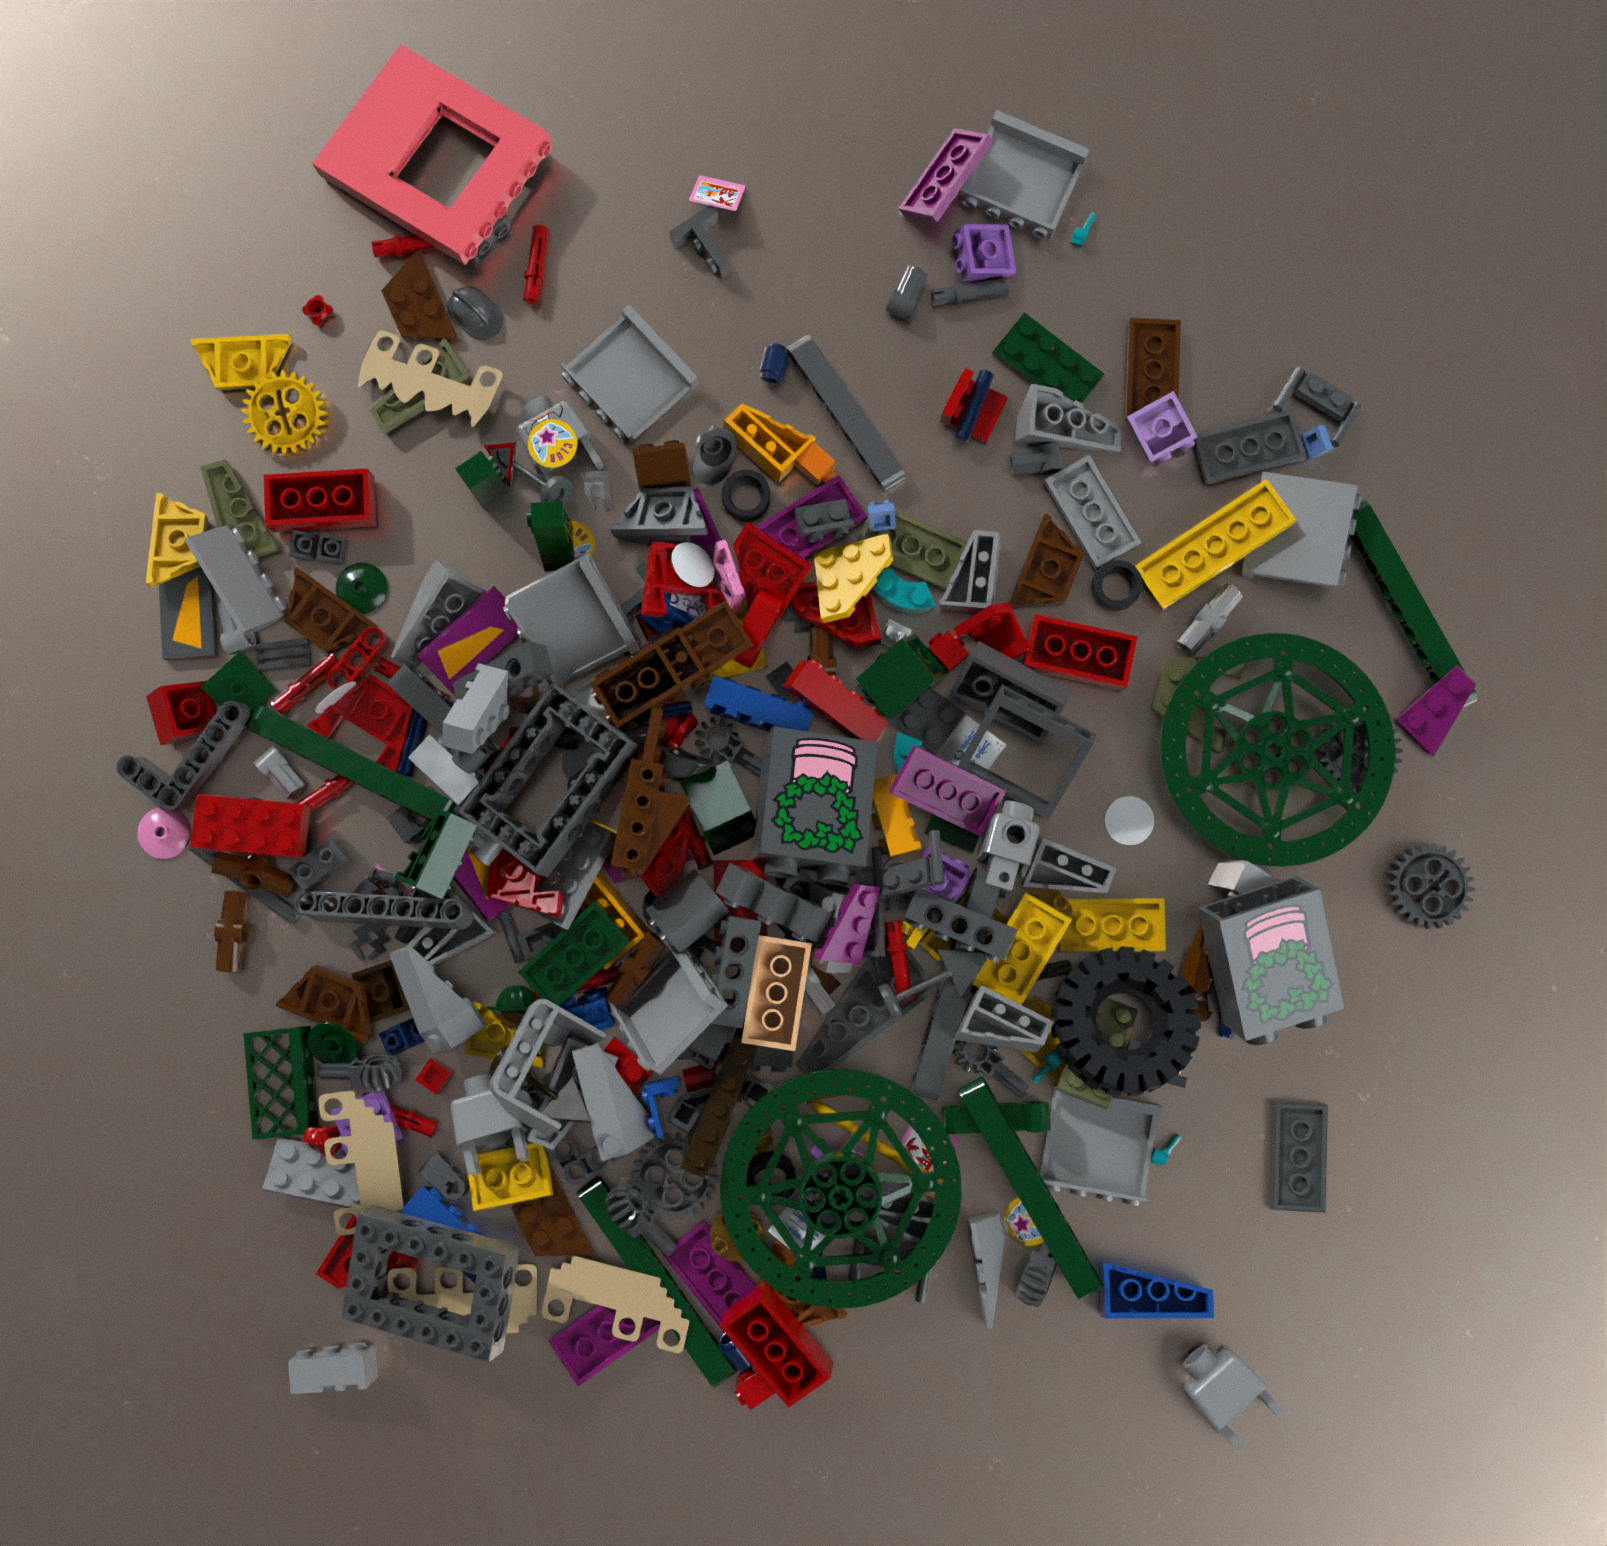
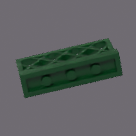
[243,1026,319,1140]

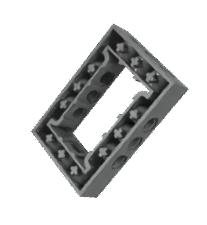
[458,682,642,877]
[341,1205,520,1362]

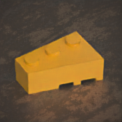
[723,403,816,483]

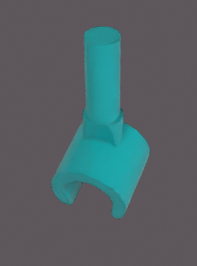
[1071,212,1097,245]
[1032,1050,1062,1084]
[1150,1134,1181,1165]

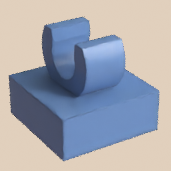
[1300,425,1334,459]
[868,500,895,532]

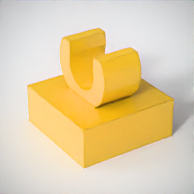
[901,921,928,950]

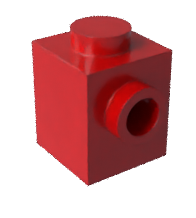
[928,631,969,674]
[734,1367,776,1410]

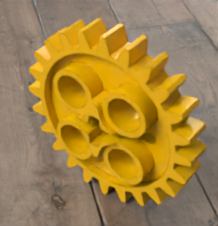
[241,370,328,455]

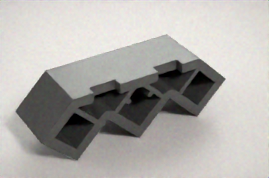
[716,863,832,942]
[666,1075,777,1137]

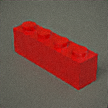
[782,659,889,742]

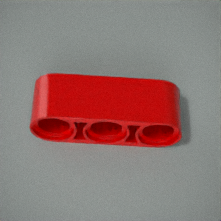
[733,590,784,669]
[327,627,389,690]

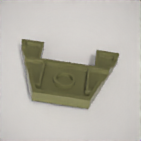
[1151,655,1245,754]

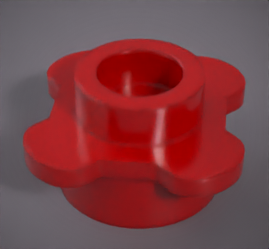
[302,295,333,325]

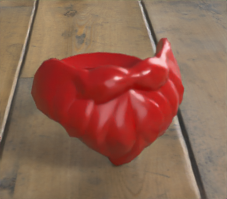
[663,713,698,750]
[302,1124,342,1157]

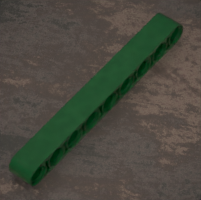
[1349,500,1478,708]
[245,704,457,821]
[958,1076,1104,1300]
[576,1175,737,1388]

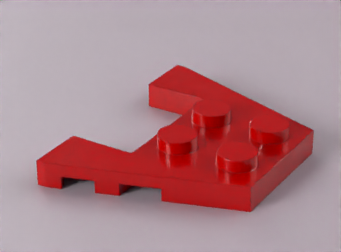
[641,541,724,617]
[307,674,414,772]
[487,833,563,917]

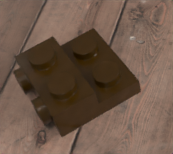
[352,960,410,1023]

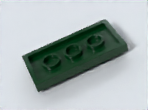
[992,312,1105,403]
[518,901,632,1007]

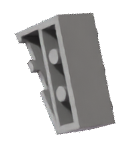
[1021,836,1117,893]
[953,985,1054,1052]
[288,1342,378,1394]

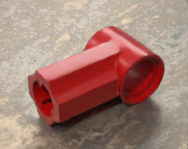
[682,1059,724,1092]

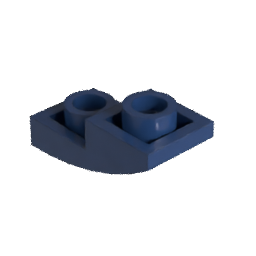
[379,1018,425,1056]

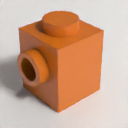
[795,441,836,486]

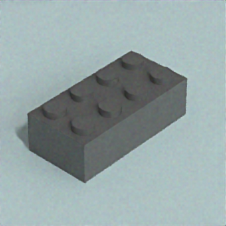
[949,641,1071,744]

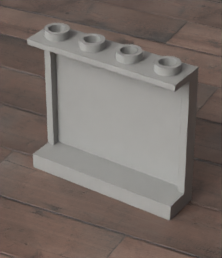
[958,110,1089,239]
[560,304,699,445]
[1242,472,1362,592]
[503,553,641,687]
[607,945,728,1075]
[1039,1085,1162,1206]

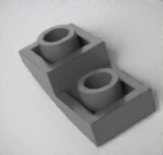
[288,530,346,564]

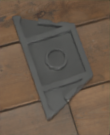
[610,487,708,536]

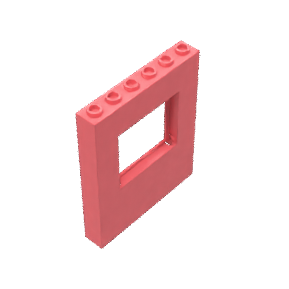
[312,44,553,265]

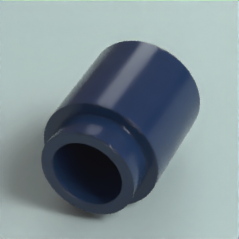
[759,343,789,384]
[719,1333,752,1370]

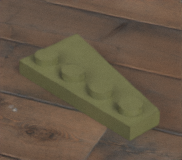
[369,338,472,434]
[201,460,280,558]

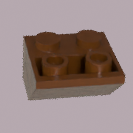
[632,440,691,491]

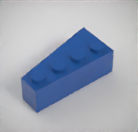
[704,675,814,733]
[401,1186,488,1284]
[1099,1262,1214,1318]

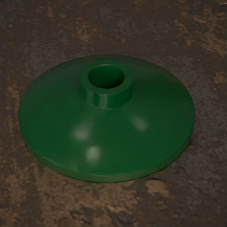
[336,563,388,614]
[307,1022,358,1064]

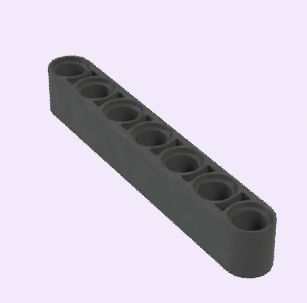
[786,334,906,492]
[295,891,473,930]

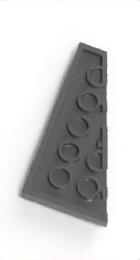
[796,930,938,1080]

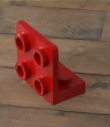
[940,368,1008,443]
[954,602,1029,659]

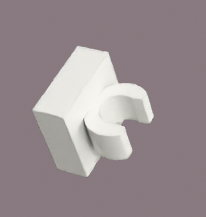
[880,619,912,649]

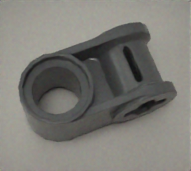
[418,1150,470,1200]

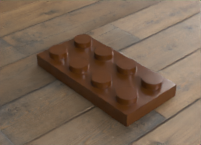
[1125,318,1181,420]

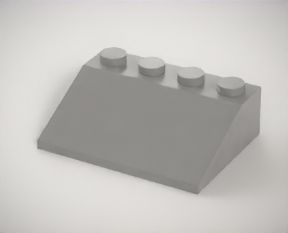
[184,525,286,633]

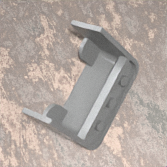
[490,999,606,1135]

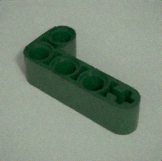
[943,1101,1051,1134]

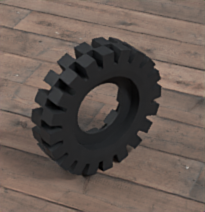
[1050,946,1201,1097]

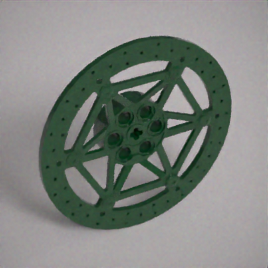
[1159,633,1395,867]
[720,1068,962,1308]

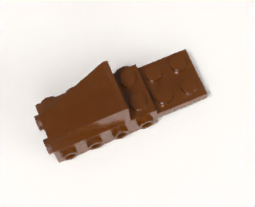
[590,600,754,731]
[611,708,690,879]

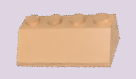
[742,935,812,1051]

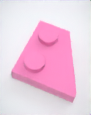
[713,540,745,612]

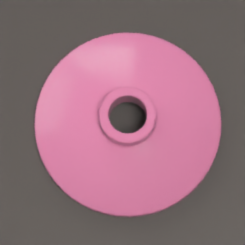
[137,807,191,859]

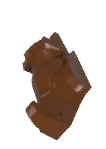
[1181,923,1213,1022]

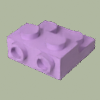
[1127,391,1198,464]

